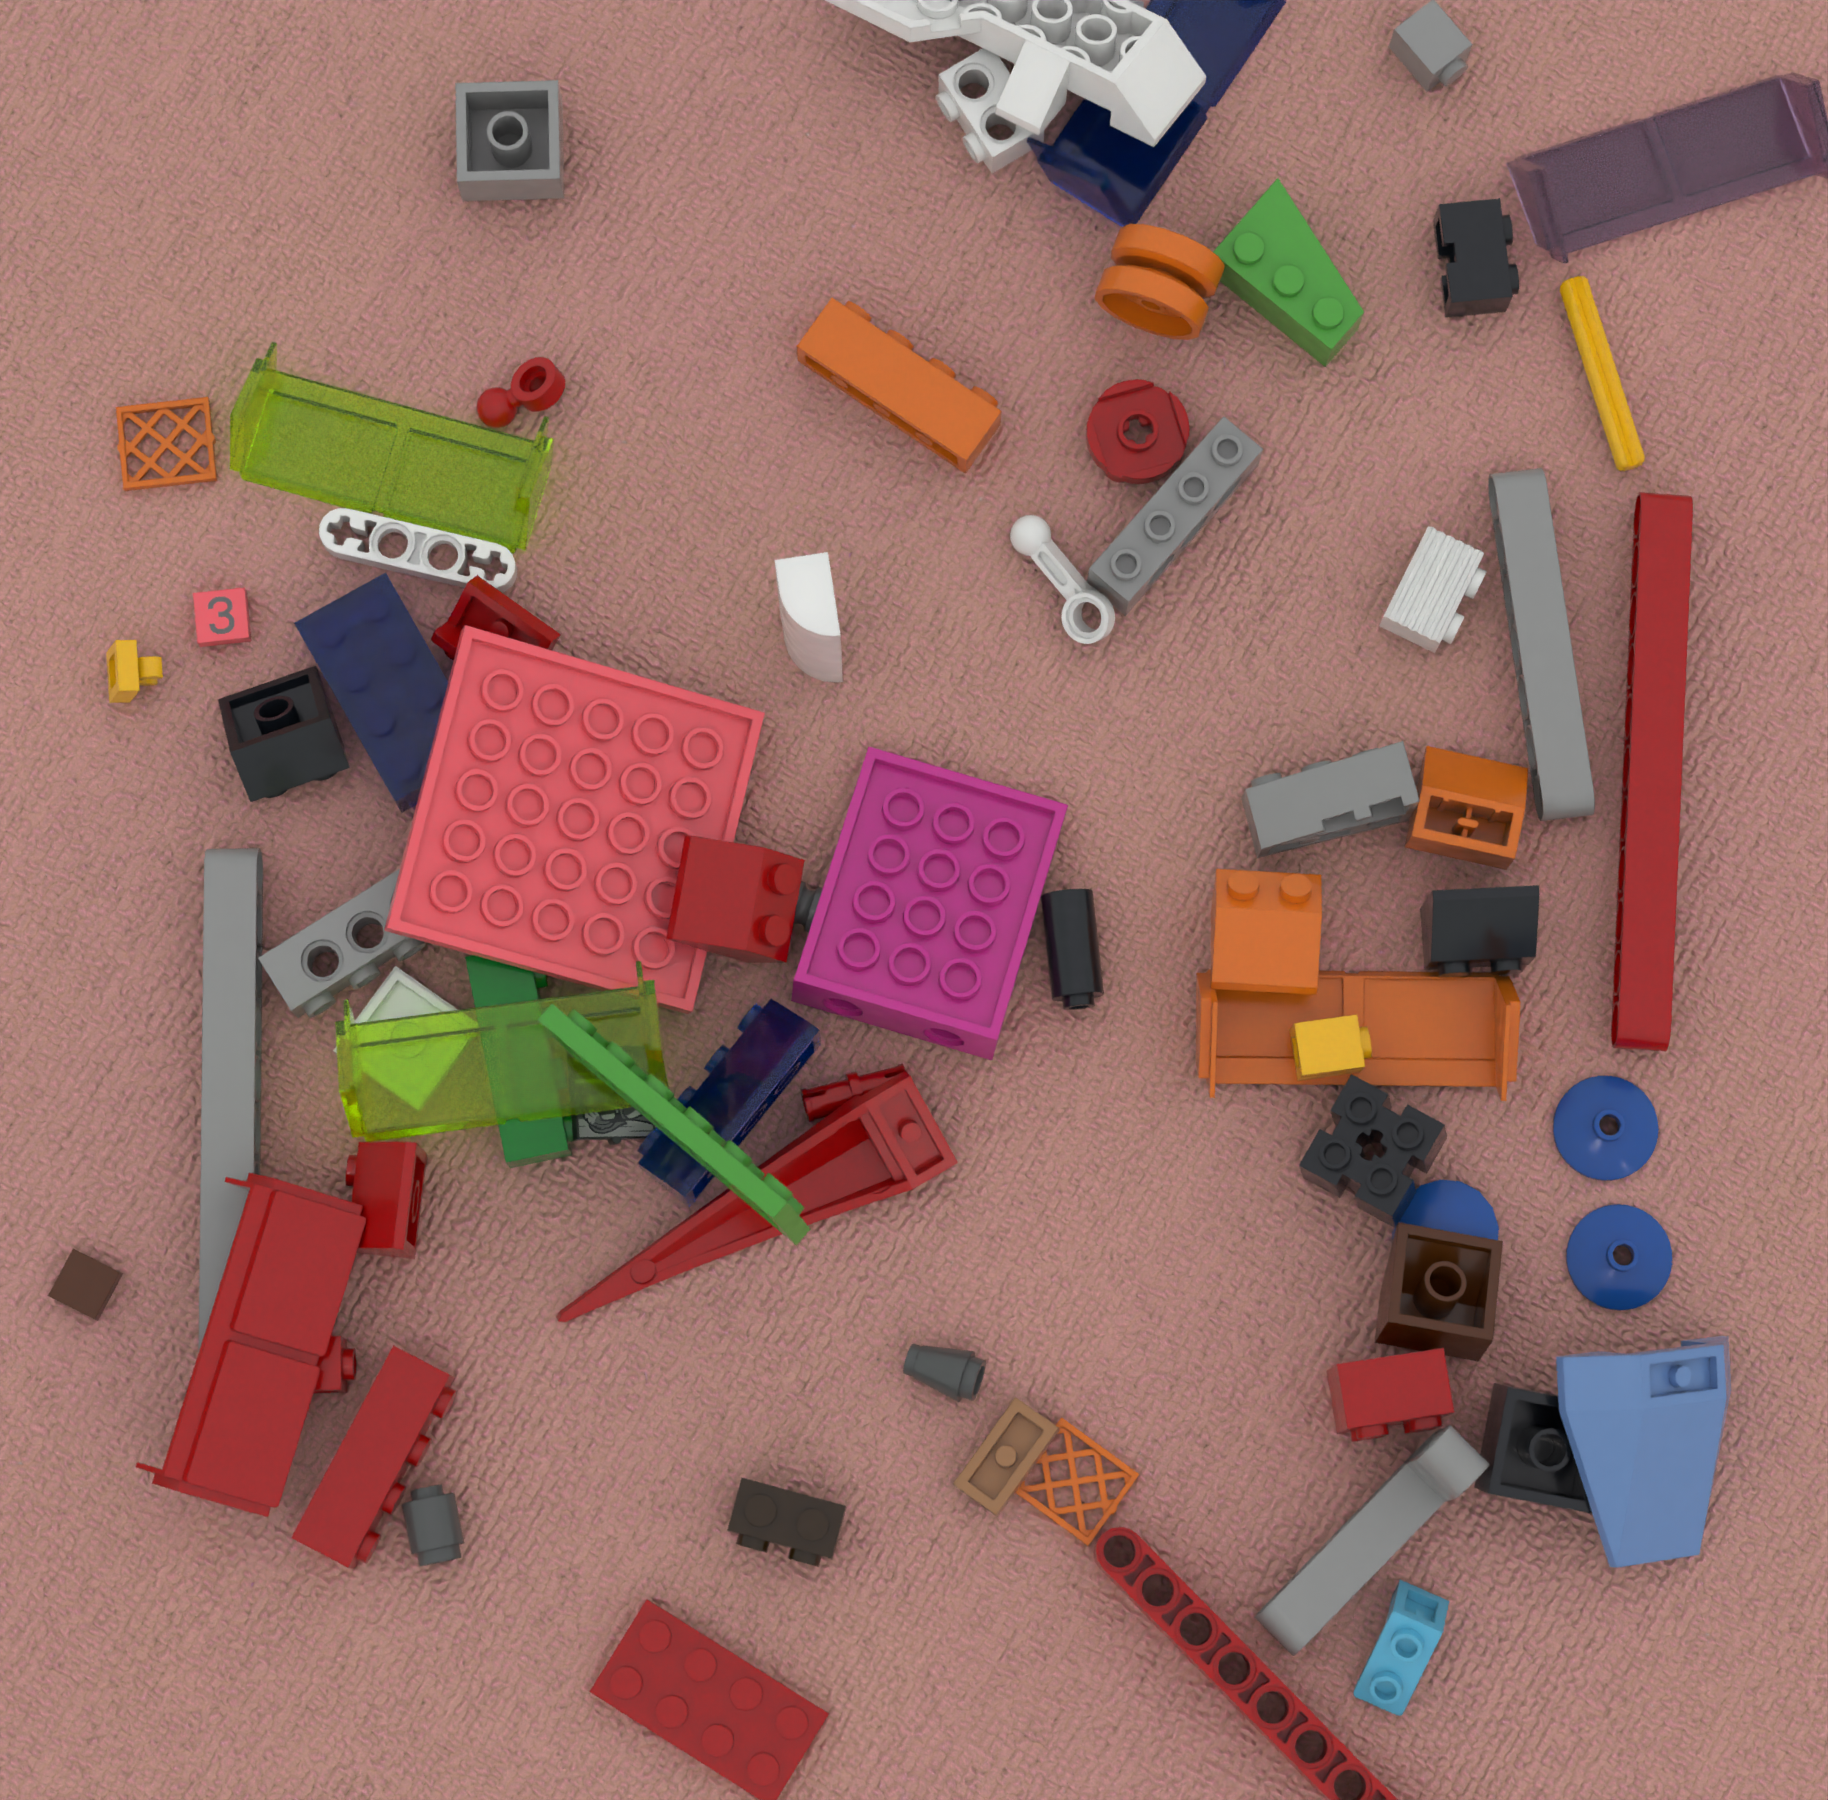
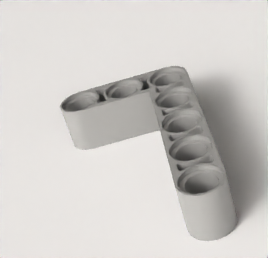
[1255,1425,1490,1656]

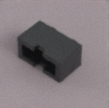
[1433,198,1519,318]

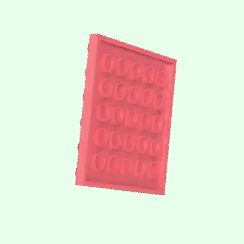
[384,625,765,1014]

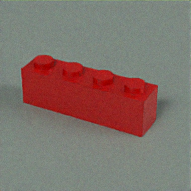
[291,1345,457,1569]

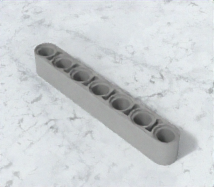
[1488,468,1595,821]

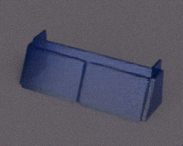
[1026,0,1286,227]

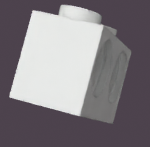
[935,48,1045,174]

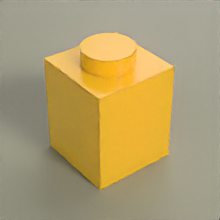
[1290,1014,1372,1081]

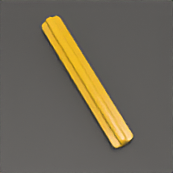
[1560,276,1645,471]

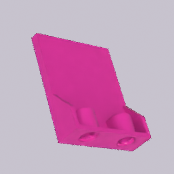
[791,746,1068,1060]

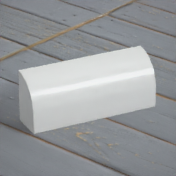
[775,552,843,682]

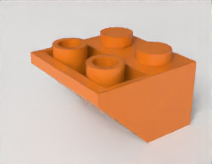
[1405,746,1528,870]

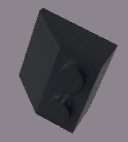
[218,666,350,802]
[1420,885,1539,977]

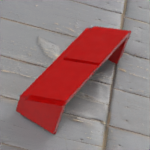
[135,1173,367,1517]

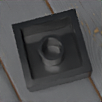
[1474,1383,1592,1513]

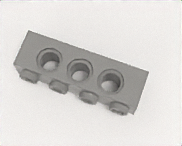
[1087,416,1263,616]
[258,869,425,1018]

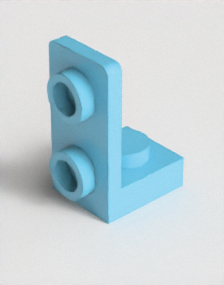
[1353,1580,1449,1716]

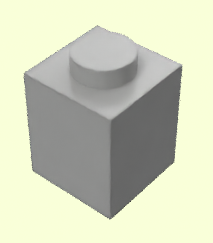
[1389,0,1472,92]

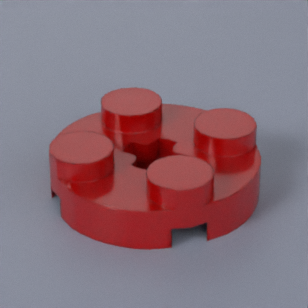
[1086,379,1190,484]

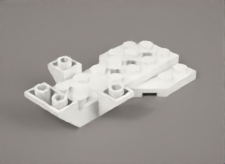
[825,0,1206,147]

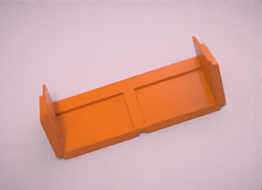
[1196,969,1521,1101]

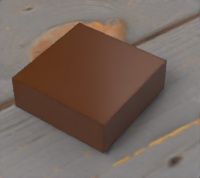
[48,1249,123,1321]

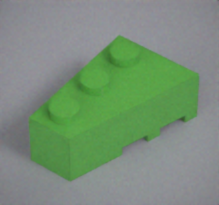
[1213,178,1364,367]

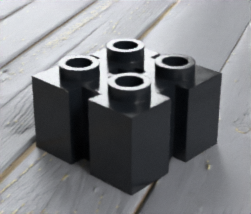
[1299,1074,1447,1228]

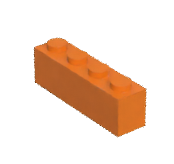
[797,297,1002,474]

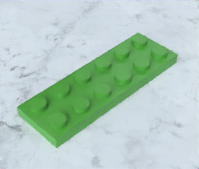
[538,1004,810,1246]

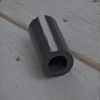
[1041,889,1104,1010]

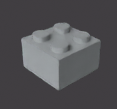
[455,80,564,201]

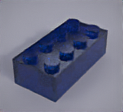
[294,573,448,813]

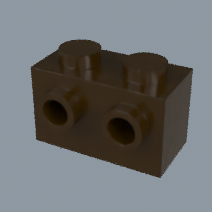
[727,1478,846,1567]

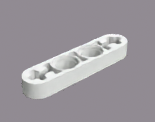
[319,508,517,593]

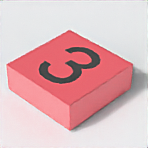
[193,587,252,647]

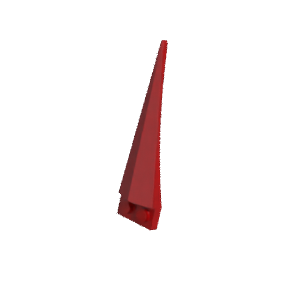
[556,1070,958,1322]

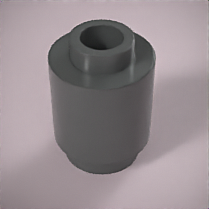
[402,1484,464,1567]

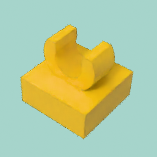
[106,640,163,703]

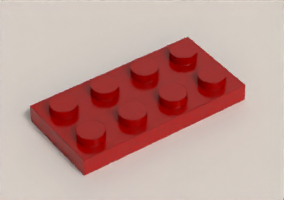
[589,1599,829,1800]

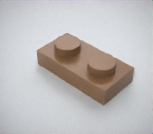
[953,1397,1060,1517]

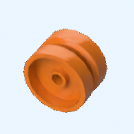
[1095,224,1225,340]

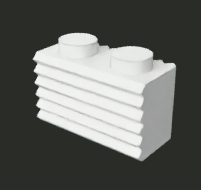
[1379,526,1487,653]

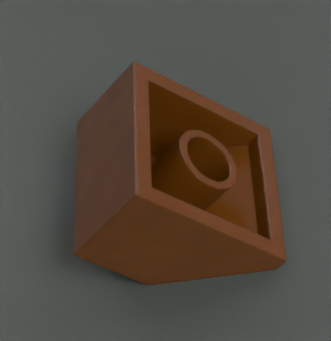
[1375,1222,1503,1362]

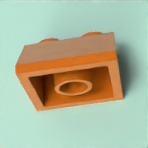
[1211,869,1322,995]

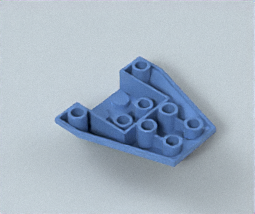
[1556,1336,1731,1568]

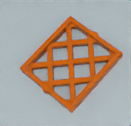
[116,397,217,491]
[1016,1417,1140,1546]

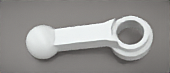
[1010,515,1115,644]

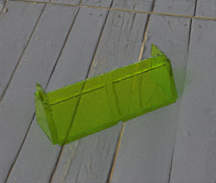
[230,342,554,554]
[335,961,669,1142]

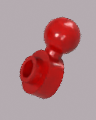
[476,357,565,428]

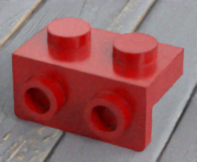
[431,575,561,661]

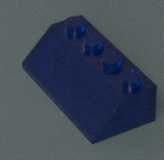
[638,999,821,1208]

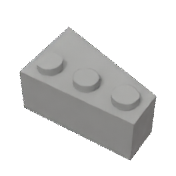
[1241,741,1420,858]

